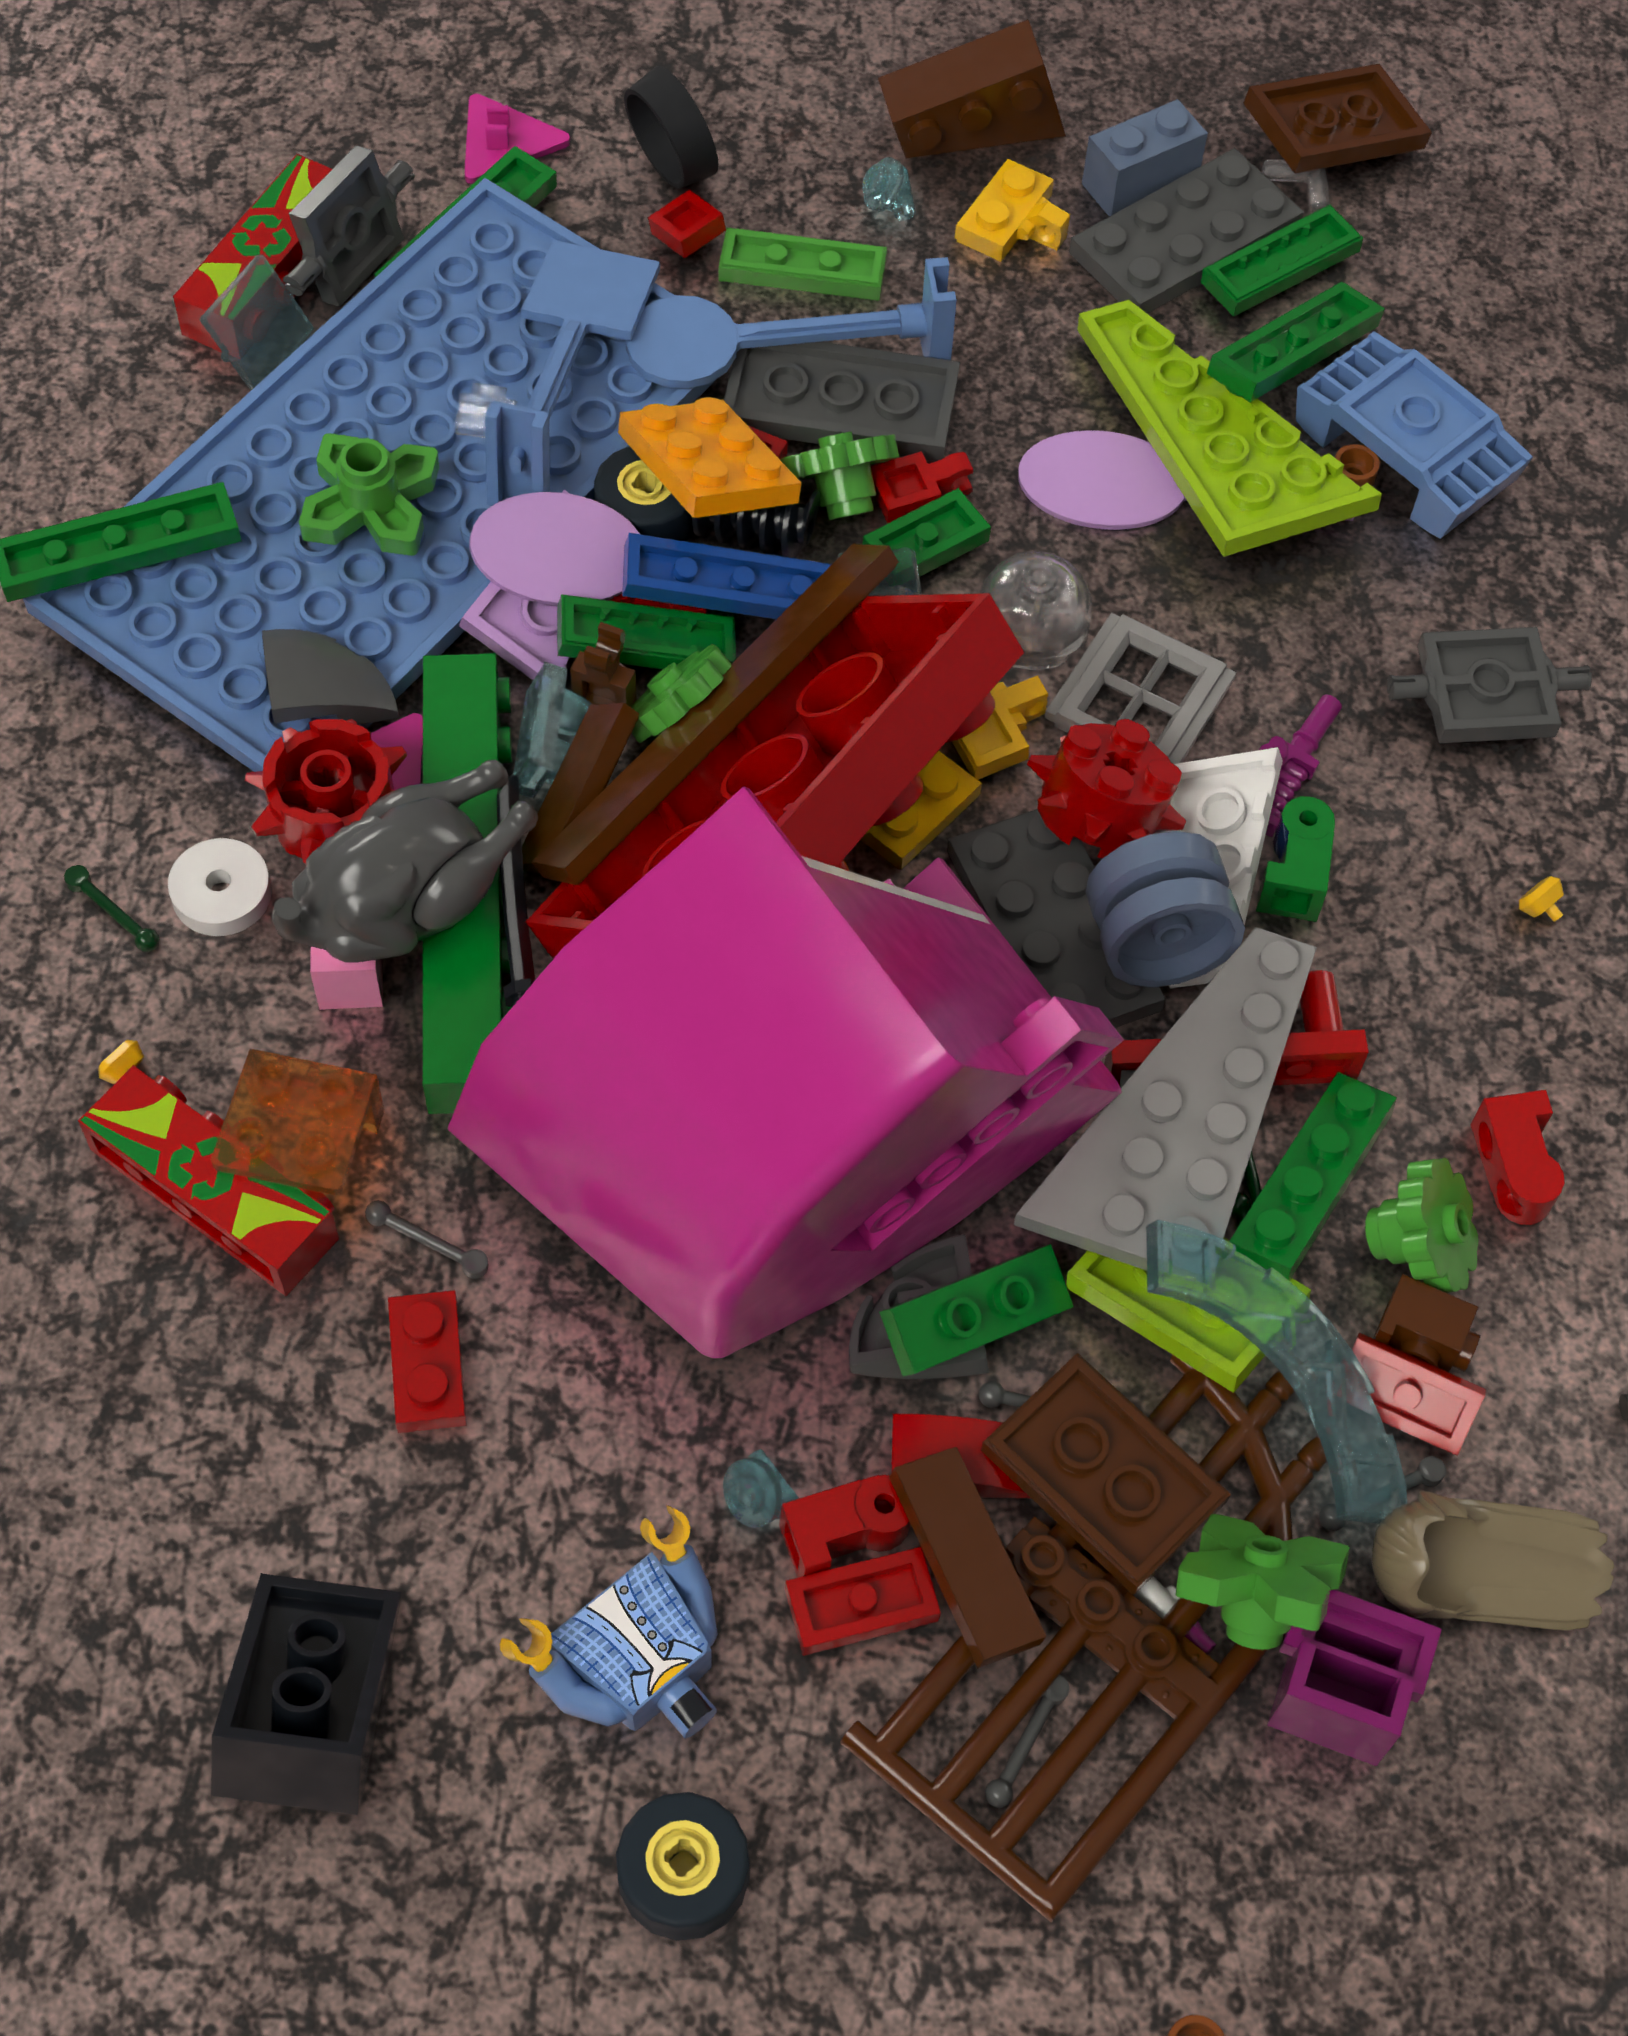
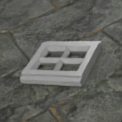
[1044,613,1237,764]

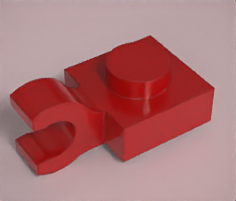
[871,451,974,524]

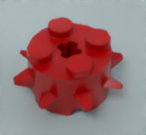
[245,719,407,864]
[1027,719,1186,858]

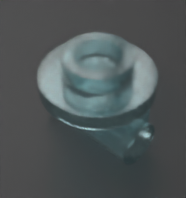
[862,157,915,221]
[723,1449,799,1528]

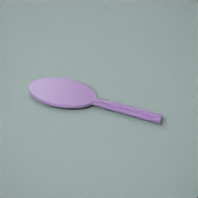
[1018,430,1354,530]
[469,492,815,606]

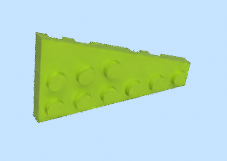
[1077,300,1382,557]

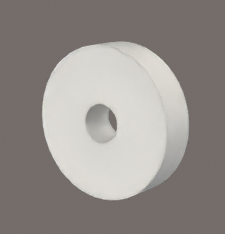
[168,838,272,936]

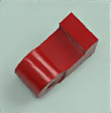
[1470,1090,1565,1225]
[779,1475,910,1577]

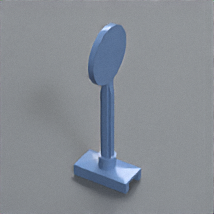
[626,257,957,389]

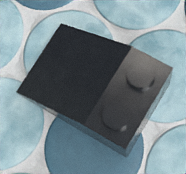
[211,1573,401,1815]

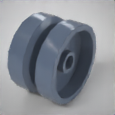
[1086,831,1245,987]

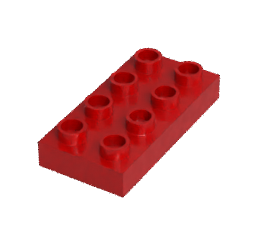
[525,593,1024,959]

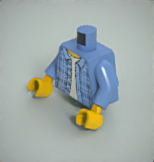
[500,1505,718,1739]

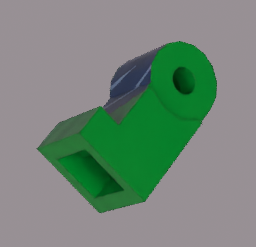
[1256,796,1335,922]

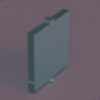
[199,255,315,390]

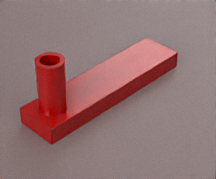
[1104,970,1369,1086]

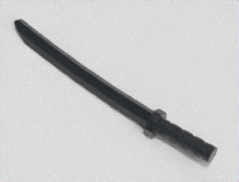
[496,775,535,1007]

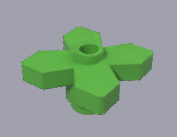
[299,433,440,556]
[1175,1514,1349,1650]

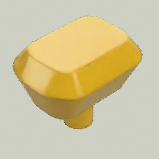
[1519,876,1564,922]
[98,1040,144,1084]

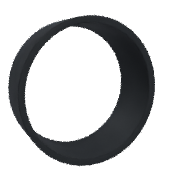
[624,66,719,189]

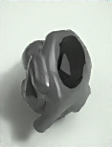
[272,760,539,963]

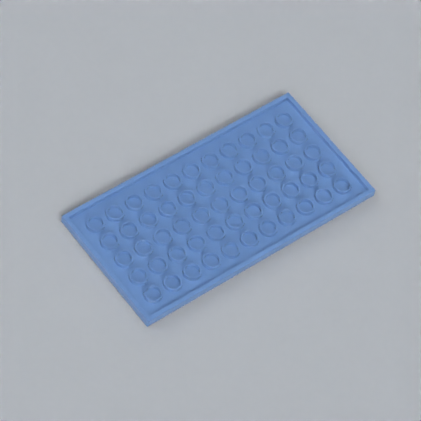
[23,178,740,772]

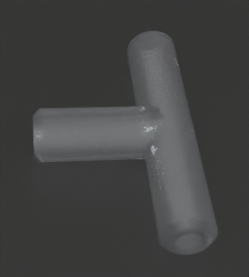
[1262,159,1330,214]

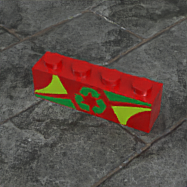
[173,154,332,360]
[78,1065,339,1296]

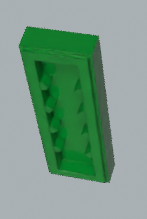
[1200,204,1364,317]
[557,594,736,669]
[879,1244,1074,1377]

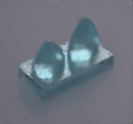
[513,662,593,799]

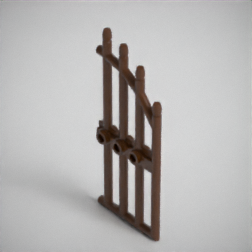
[840,1355,1332,1923]

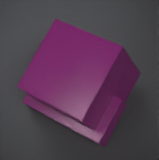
[1267,1589,1442,1766]

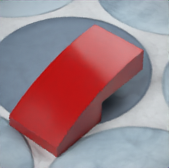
[891,1413,1030,1498]

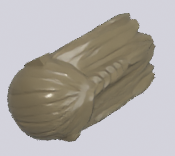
[1372,1490,1614,1631]

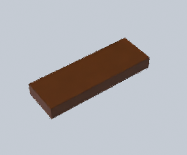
[522,702,639,874]
[889,1447,1047,1668]

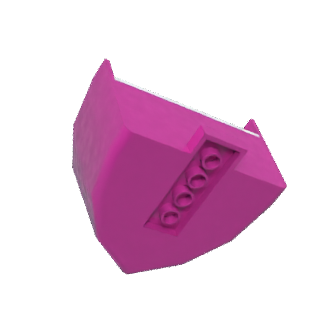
[448,786,1124,1359]

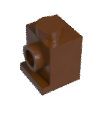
[1373,1274,1481,1372]

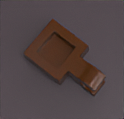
[570,622,637,709]

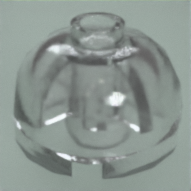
[979,550,1093,671]

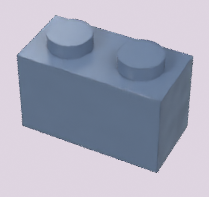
[1082,99,1208,216]

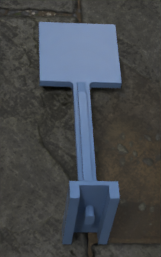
[485,240,660,506]

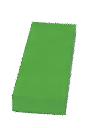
[718,227,887,301]

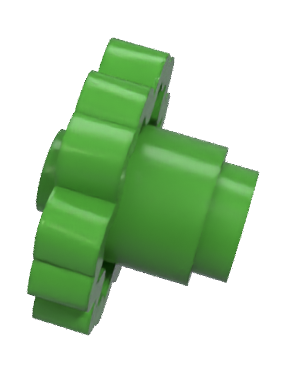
[780,432,899,520]
[631,644,731,743]
[1365,1158,1479,1293]

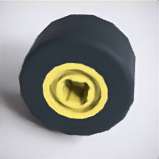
[594,446,693,541]
[616,1792,750,1941]

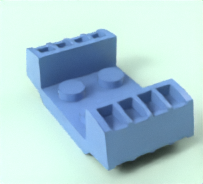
[1296,331,1533,539]

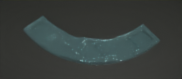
[1146,1220,1408,1524]

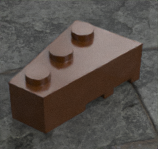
[878,19,1066,159]

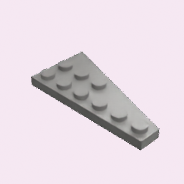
[1014,927,1317,1291]

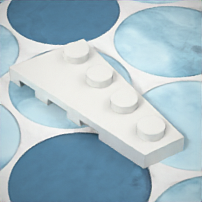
[1160,747,1283,989]

